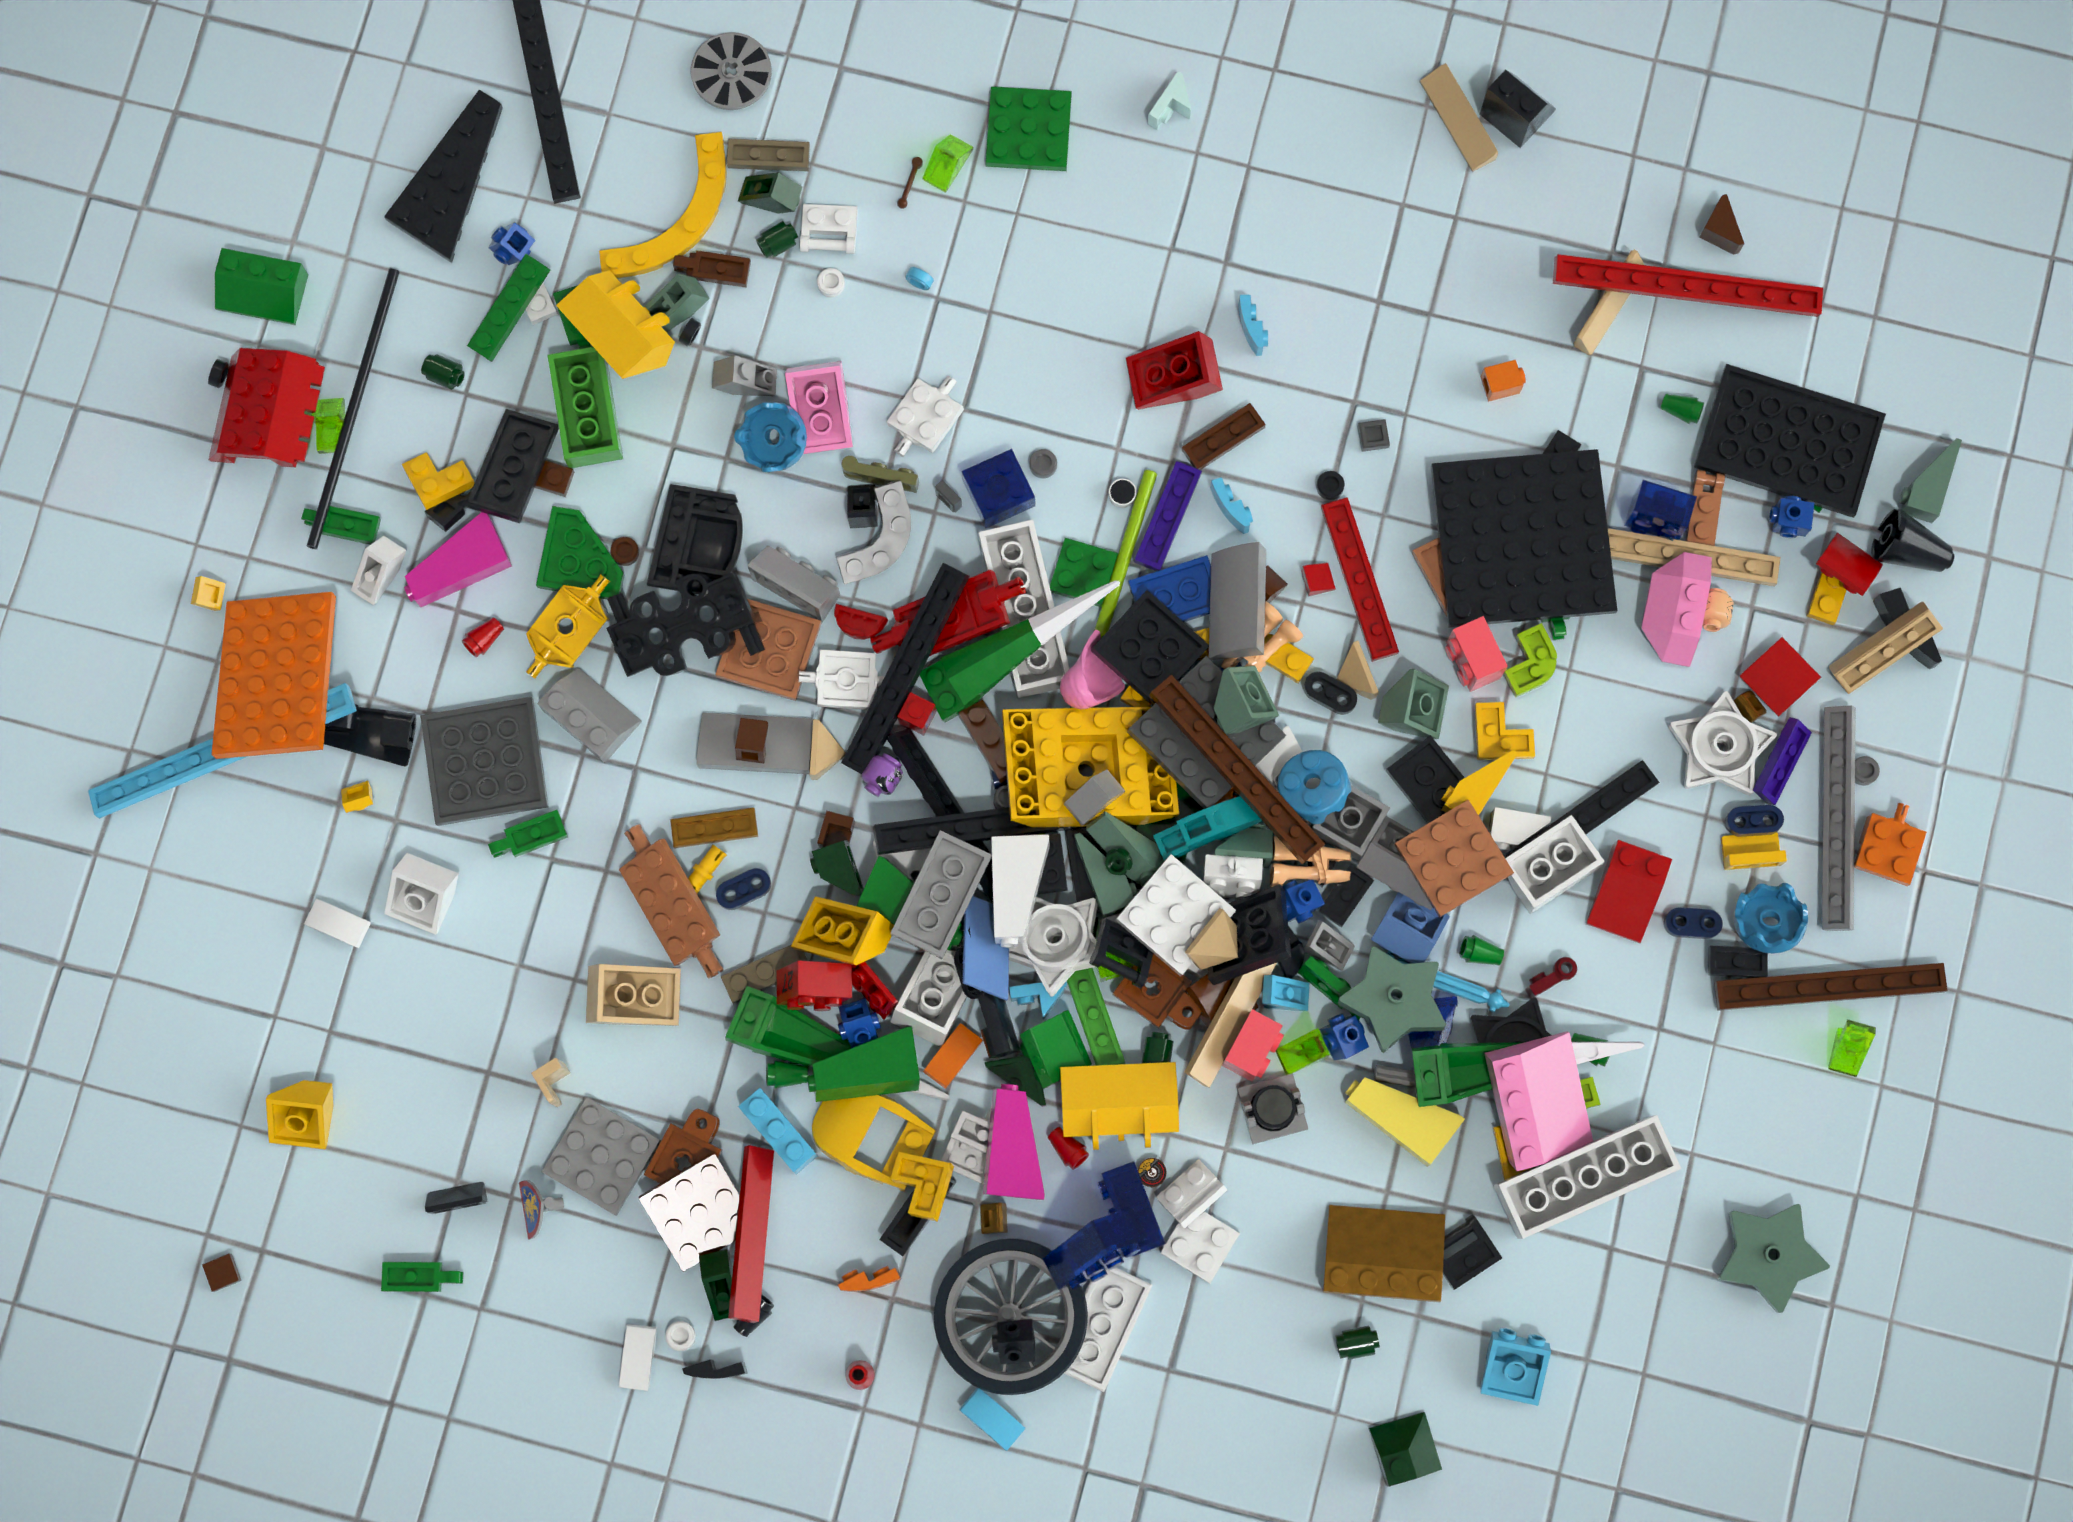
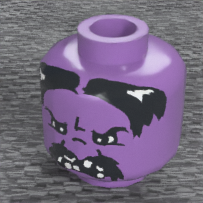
[861,753,903,797]

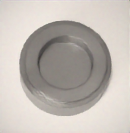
[1030,449,1057,478]
[1855,756,1880,786]

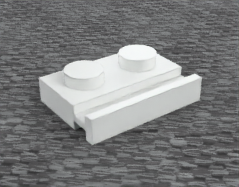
[1156,1159,1227,1228]

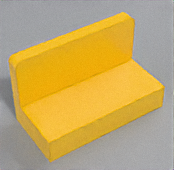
[1721,832,1787,870]

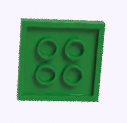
[986,87,1072,171]

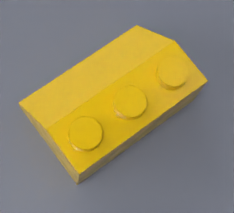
[791,896,894,965]

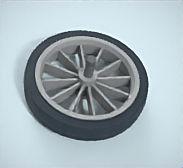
[934,1238,1088,1395]

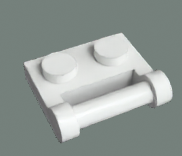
[800,204,858,254]

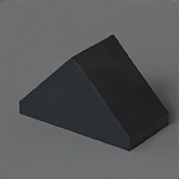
[847,484,878,529]

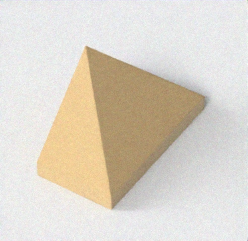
[1337,641,1379,700]
[809,719,846,780]
[1185,908,1238,970]

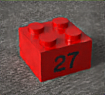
[776,961,852,1011]

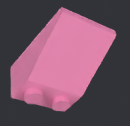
[785,361,853,454]

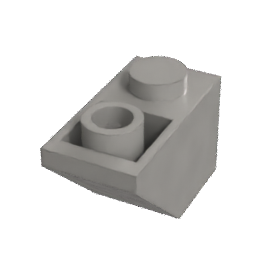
[712,355,777,396]

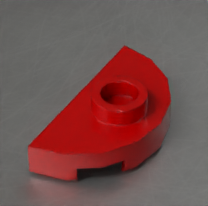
[834,604,889,640]

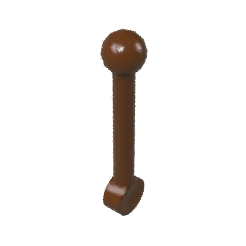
[897,157,923,209]

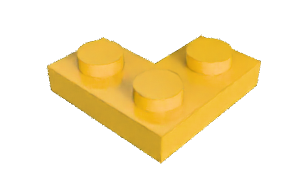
[402,452,475,510]
[1475,702,1535,760]
[890,1151,954,1222]

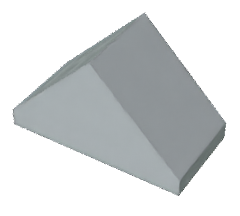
[1064,770,1125,826]
[1304,920,1355,971]

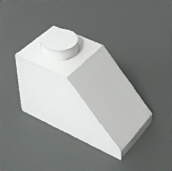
[351,536,406,605]
[1488,807,1551,853]

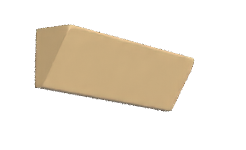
[1420,63,1498,172]
[1573,249,1644,355]
[1829,602,1943,694]

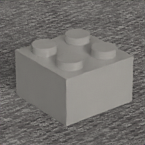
[1312,785,1390,861]

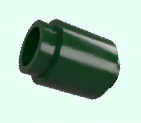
[756,221,798,259]
[421,354,465,390]
[1141,1032,1174,1064]
[1335,1326,1380,1360]

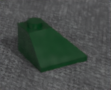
[1368,1412,1442,1487]

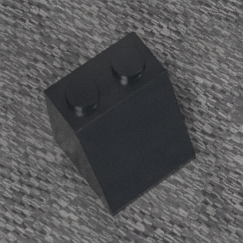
[1479,69,1556,148]

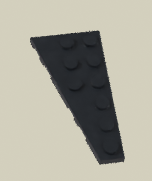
[384,90,503,263]

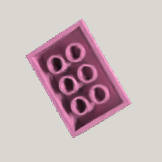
[1484,1031,1593,1171]

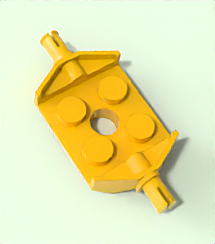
[526,574,610,679]

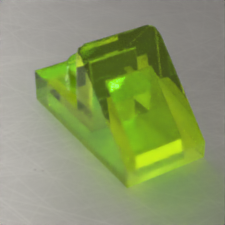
[311,398,347,454]
[1828,1019,1876,1077]

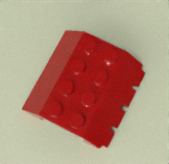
[208,348,325,468]

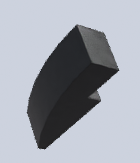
[1873,587,1942,669]
[879,1178,956,1256]

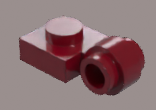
[1525,957,1577,999]

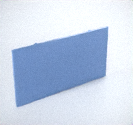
[963,896,1009,1001]

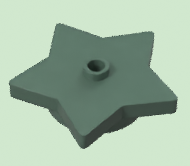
[1338,946,1446,1053]
[1718,1204,1830,1313]

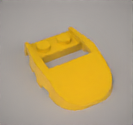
[812,1095,937,1192]

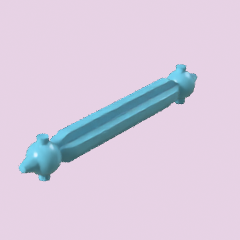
[1386,950,1510,1012]

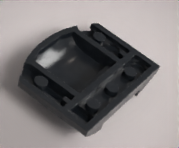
[647,484,743,595]

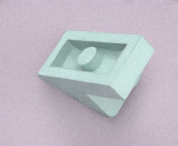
[1148,72,1191,130]

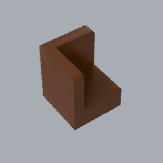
[735,718,769,764]
[817,810,855,848]

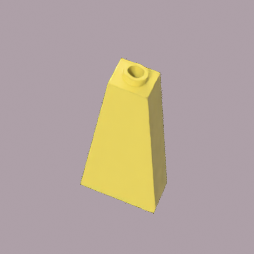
[1345,1077,1465,1167]

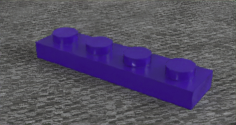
[1134,461,1202,572]

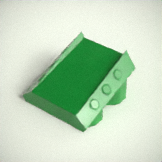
[1020,1010,1092,1089]

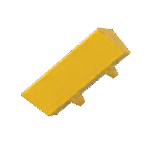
[556,270,675,379]
[1060,1062,1179,1150]

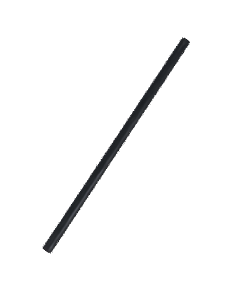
[306,269,399,550]

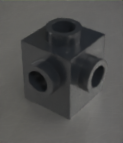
[992,1319,1036,1364]

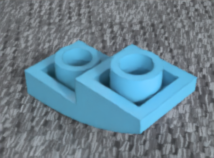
[1238,295,1268,356]
[1210,477,1253,534]
[959,1387,1025,1451]

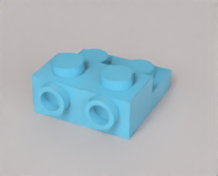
[1480,1328,1551,1406]

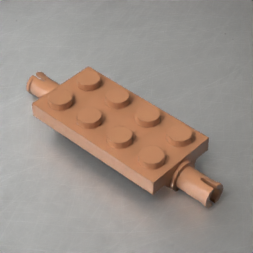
[619,825,724,979]

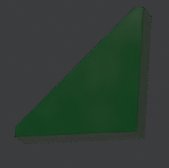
[985,1055,1046,1107]

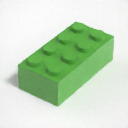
[547,347,623,468]

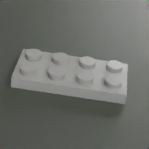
[890,830,992,959]

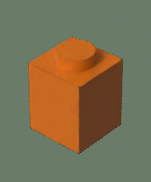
[1480,360,1526,402]

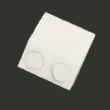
[384,853,459,935]

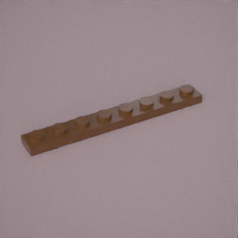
[1149,675,1325,864]
[1714,963,1948,1011]

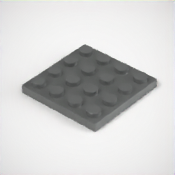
[1127,656,1286,809]
[420,697,549,826]

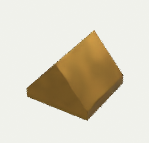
[1733,690,1767,723]
[980,1203,1008,1234]

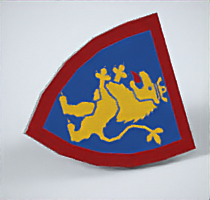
[519,1180,564,1240]

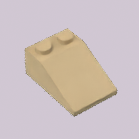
[586,964,681,1026]

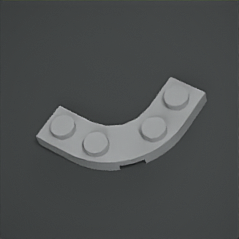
[836,480,911,584]

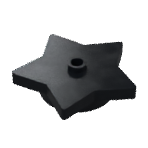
[1470,997,1552,1043]

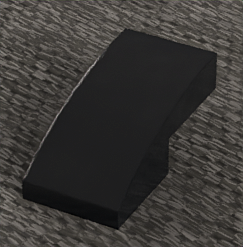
[682,1360,748,1379]

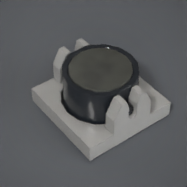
[1237,1073,1308,1145]

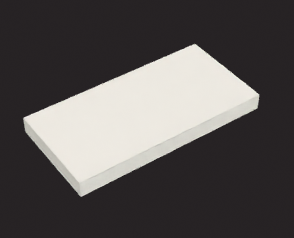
[1064,1261,1152,1392]

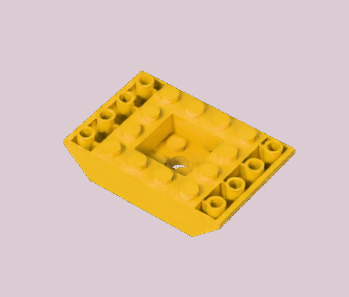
[1002,707,1179,828]

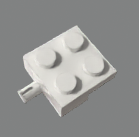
[1203,854,1263,900]
[941,1107,991,1184]

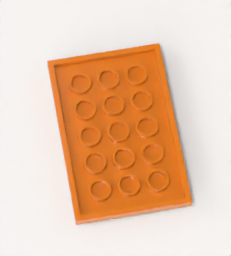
[211,592,336,759]

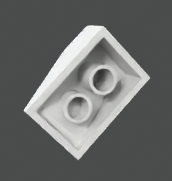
[891,950,967,1047]

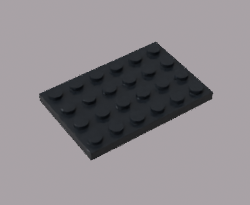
[1694,364,1886,518]

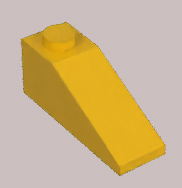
[1441,750,1518,815]

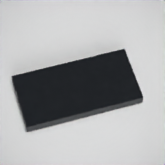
[466,409,559,523]

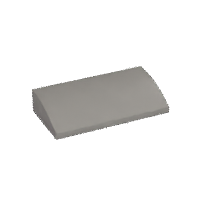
[1209,542,1266,660]
[696,713,813,774]

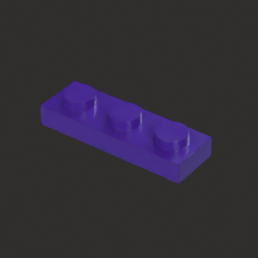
[1753,717,1812,805]

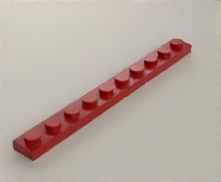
[1553,254,1823,317]

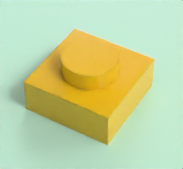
[191,576,226,611]
[341,781,373,813]

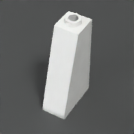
[991,835,1049,948]

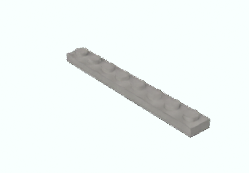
[1822,705,1856,931]

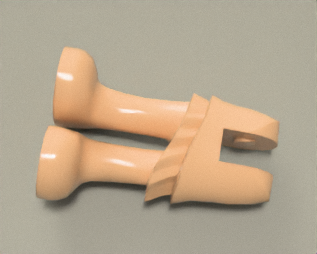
[1221,601,1303,673]
[1270,836,1351,888]

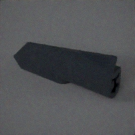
[324,704,416,767]
[954,927,1021,1059]

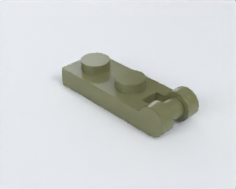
[842,456,919,493]

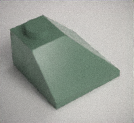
[1214,666,1279,734]
[1378,669,1449,739]
[1214,824,1273,868]

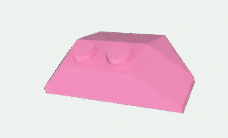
[1641,552,1712,667]

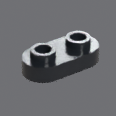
[1304,672,1357,715]

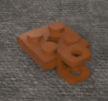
[1112,953,1202,1030]
[644,1109,722,1183]

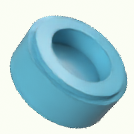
[905,267,934,290]

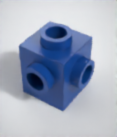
[488,222,536,265]
[1769,496,1815,538]
[1282,880,1325,924]
[838,998,881,1049]
[1320,1013,1369,1060]

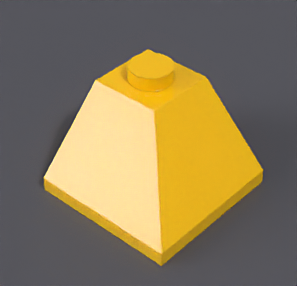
[266,1080,334,1149]

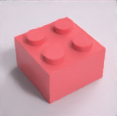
[1445,616,1508,692]
[1222,1009,1284,1082]

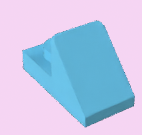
[1262,975,1310,1011]
[1009,982,1067,1020]

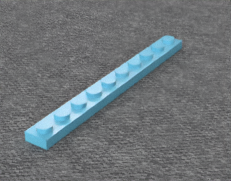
[88,683,357,819]

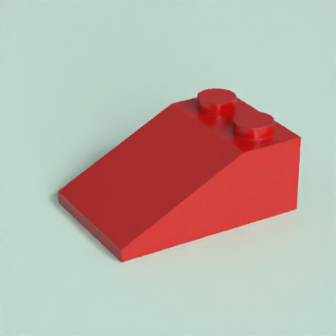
[1126,331,1223,410]
[1586,840,1672,943]

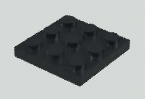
[1091,590,1209,706]
[1208,884,1291,985]

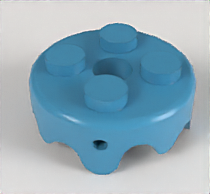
[734,402,807,472]
[1277,750,1352,824]
[1734,883,1808,954]

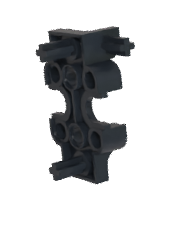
[606,572,765,677]

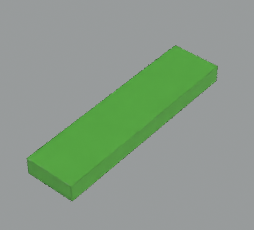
[1067,968,1126,1066]

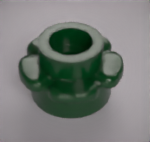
[1105,848,1133,875]

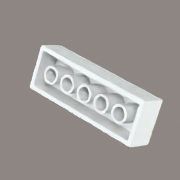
[979,520,1070,698]
[1493,1115,1681,1239]

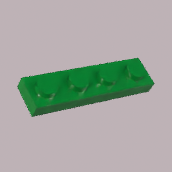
[467,254,551,362]

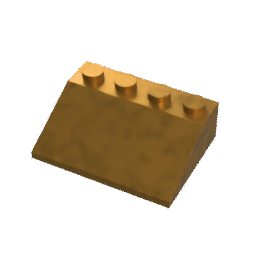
[1323,1205,1445,1302]

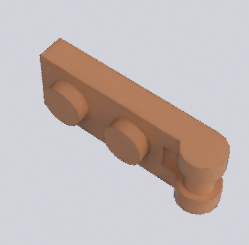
[1685,470,1725,546]

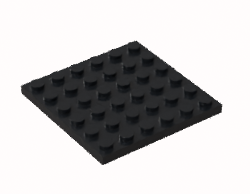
[1431,449,1618,628]

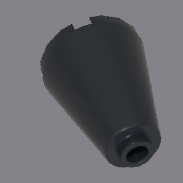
[1871,509,1955,572]

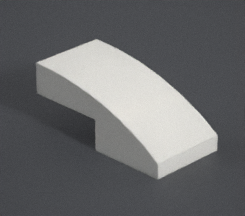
[304,898,371,948]
[619,1324,657,1391]

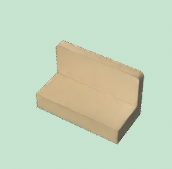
[531,1058,570,1107]

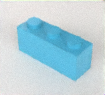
[738,1088,818,1175]

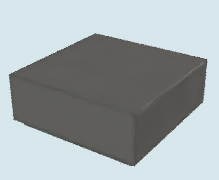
[1358,419,1390,452]
[935,480,962,513]

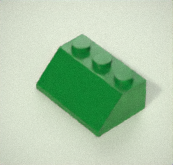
[215,248,309,325]

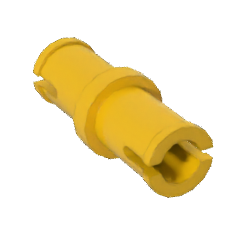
[688,844,727,893]

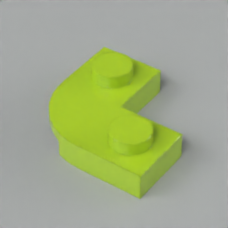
[1504,623,1557,698]

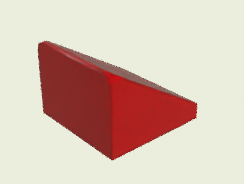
[1301,563,1336,597]

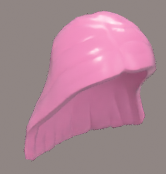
[1060,630,1125,709]

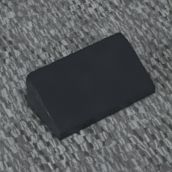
[425,1182,488,1214]

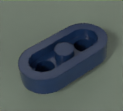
[1725,805,1784,837]
[716,868,771,910]
[1664,908,1723,939]

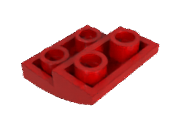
[1816,532,1883,596]
[1740,637,1821,717]
[852,961,898,1020]

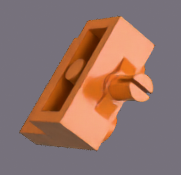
[1854,803,1927,886]

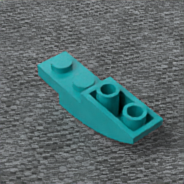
[1153,796,1262,861]

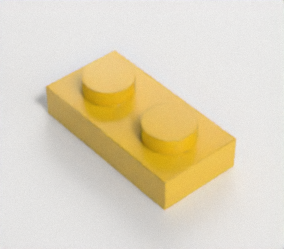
[1807,572,1846,625]

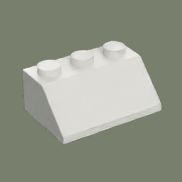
[1505,815,1605,914]

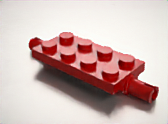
[870,570,1026,656]

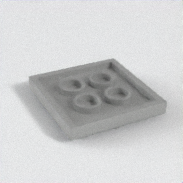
[542,1097,661,1216]

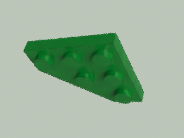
[536,506,625,600]

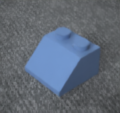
[1371,892,1450,964]

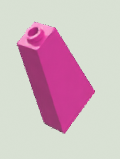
[404,512,512,607]
[983,1084,1045,1200]

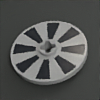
[691,32,772,110]

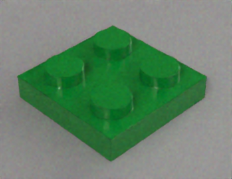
[1050,538,1118,607]

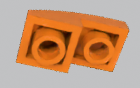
[923,1023,983,1089]
[838,1266,901,1292]

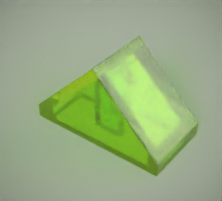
[923,134,974,193]
[1276,1028,1330,1075]

